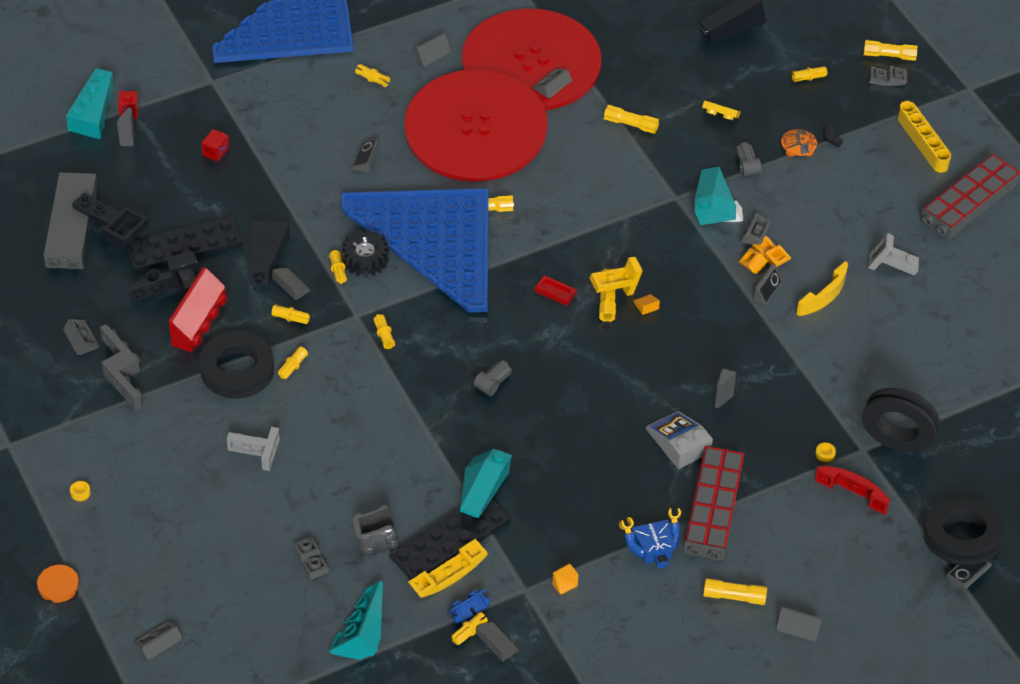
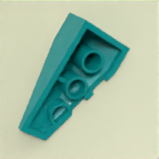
[694,167,736,225]
[460,449,512,518]
[329,581,383,660]

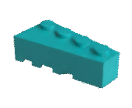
[66,68,114,140]

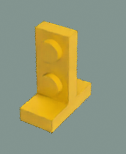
[590,257,643,296]

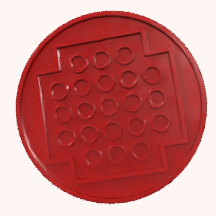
[462,9,601,110]
[405,69,548,182]

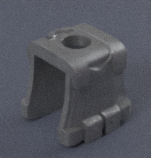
[353,505,398,554]

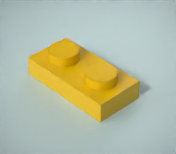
[702,101,741,120]

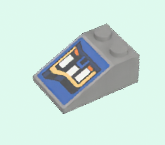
[646,411,713,469]

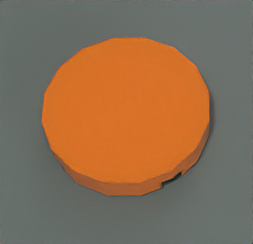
[37,565,79,603]

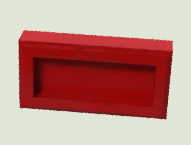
[535,275,577,306]

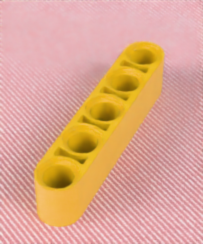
[898,101,951,173]

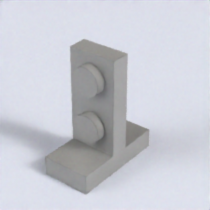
[868,233,919,276]
[227,427,280,471]

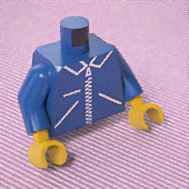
[619,508,681,569]

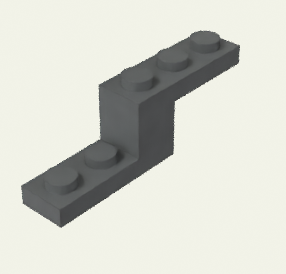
[100,324,142,411]

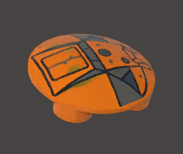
[781,129,817,157]

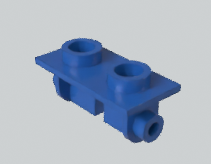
[447,589,491,624]

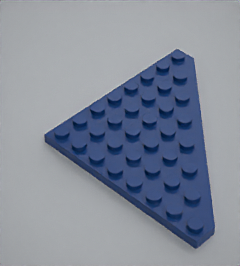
[212,0,354,63]
[341,188,489,313]

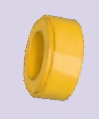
[815,442,836,462]
[70,481,91,501]

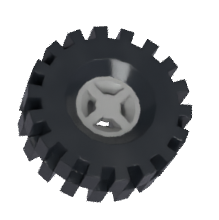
[342,230,389,277]

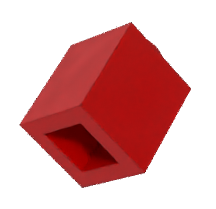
[118,91,139,119]
[201,129,229,162]

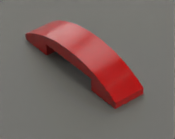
[815,466,890,515]

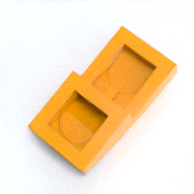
[751,236,791,267]

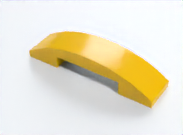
[796,261,848,316]
[408,539,488,598]

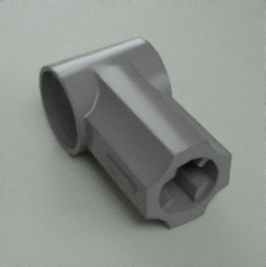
[736,142,762,176]
[473,360,512,396]

